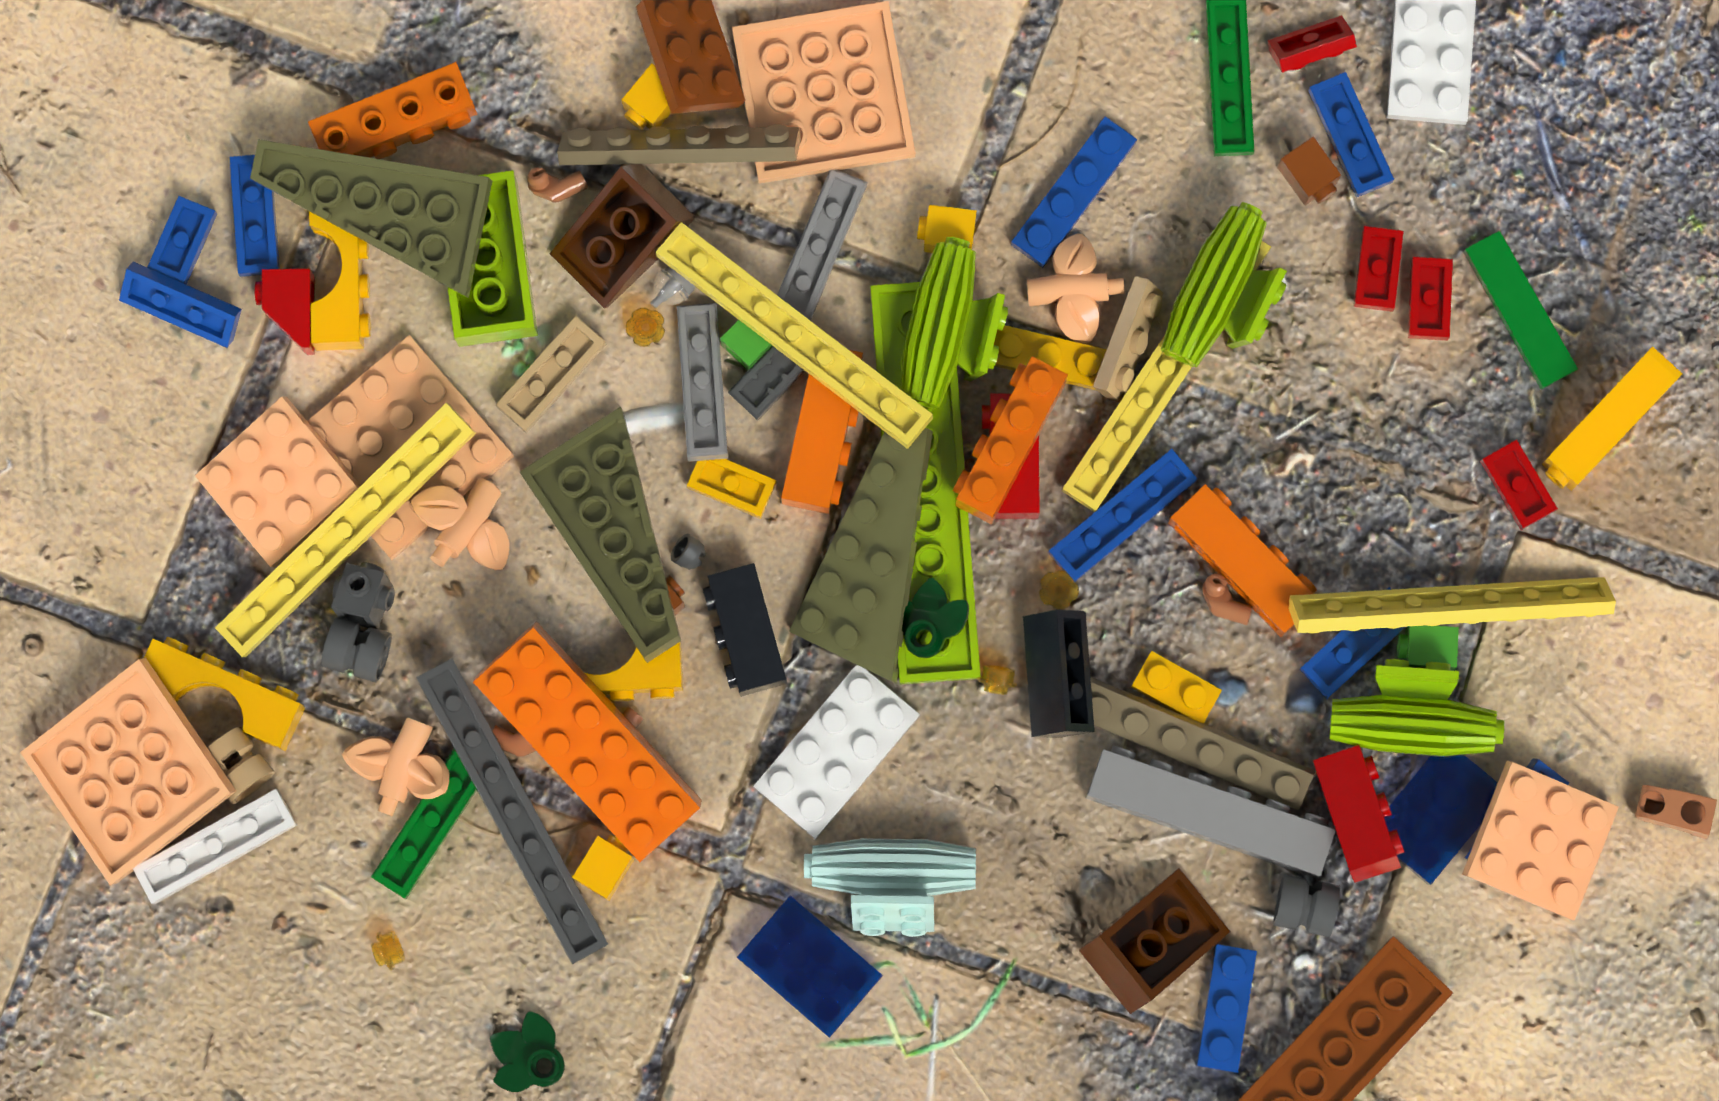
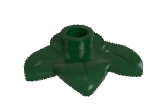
[902,578,969,658]
[490,1011,565,1092]

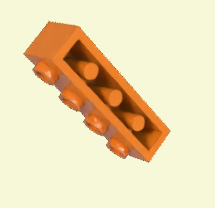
[308,62,477,159]
[953,356,1068,525]

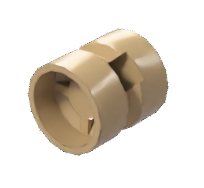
[207,727,275,804]

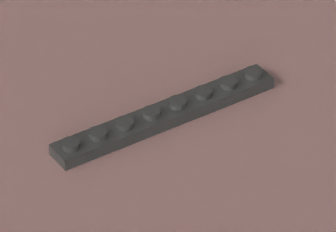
[416,658,608,964]

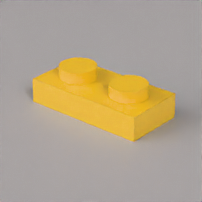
[687,459,777,519]
[1131,651,1222,724]

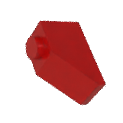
[255,269,315,355]

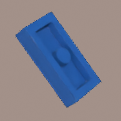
[147,196,217,285]

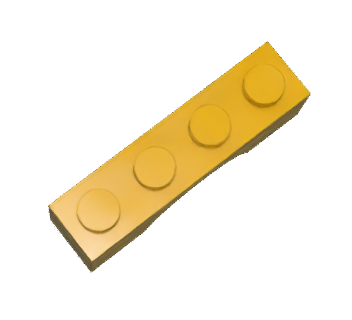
[309,211,371,351]
[144,637,306,751]
[585,641,683,701]

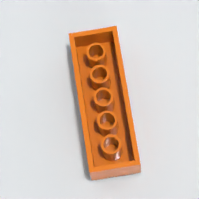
[473,621,702,862]

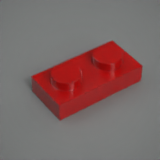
[1267,15,1357,73]
[1353,226,1404,312]
[1408,257,1453,341]
[1480,440,1558,530]

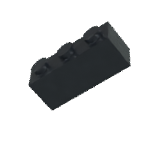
[702,563,787,697]
[1023,609,1095,738]

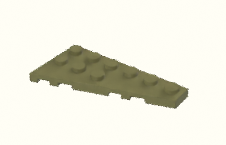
[250,139,493,298]
[520,406,681,663]
[789,428,933,684]

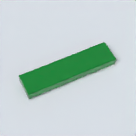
[1205,0,1254,157]
[1463,231,1578,390]
[371,749,477,899]

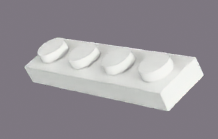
[133,789,297,904]

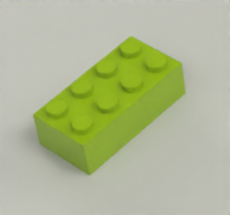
[448,170,538,347]

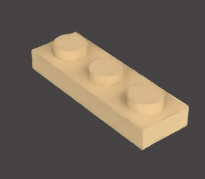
[1093,276,1163,403]
[496,316,607,434]

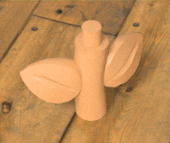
[1027,234,1125,345]
[411,478,509,570]
[342,718,449,816]

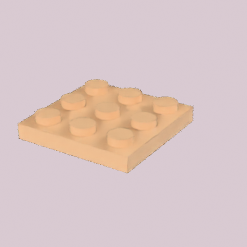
[195,396,361,567]
[1462,761,1619,921]

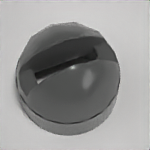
[671,534,706,570]

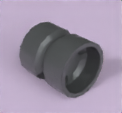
[321,617,392,683]
[1273,874,1341,937]

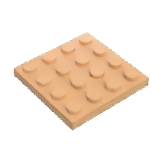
[732,1,916,184]
[308,335,514,560]
[20,658,237,885]

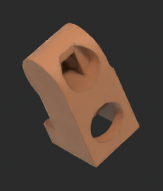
[1635,785,1717,839]

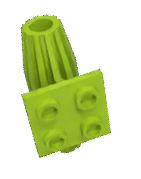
[1161,202,1287,367]
[901,237,1008,409]
[1330,659,1505,756]

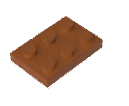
[636,0,746,114]

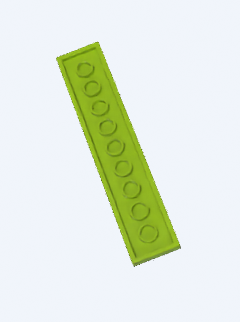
[870,282,981,685]

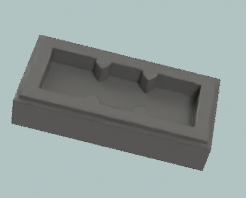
[728,346,805,421]

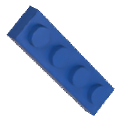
[1011,116,1137,268]
[1048,449,1198,583]

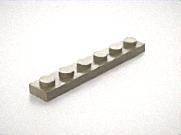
[557,124,801,165]
[1091,677,1315,811]

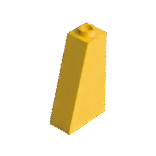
[1542,346,1683,491]

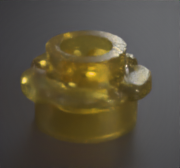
[626,308,665,347]
[1039,570,1079,610]
[977,665,1017,695]
[371,931,405,970]

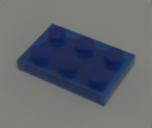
[1385,755,1498,885]
[737,895,883,1038]

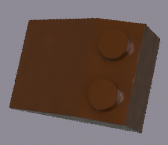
[549,164,696,309]
[1079,868,1231,1014]

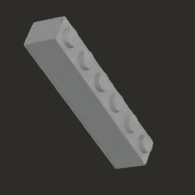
[1086,746,1336,879]

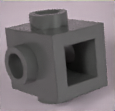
[331,562,395,629]

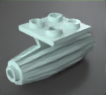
[804,838,976,937]

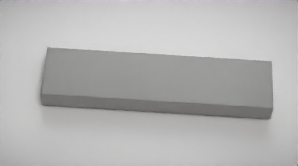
[777,169,867,321]
[677,303,728,462]

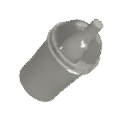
[650,266,696,309]

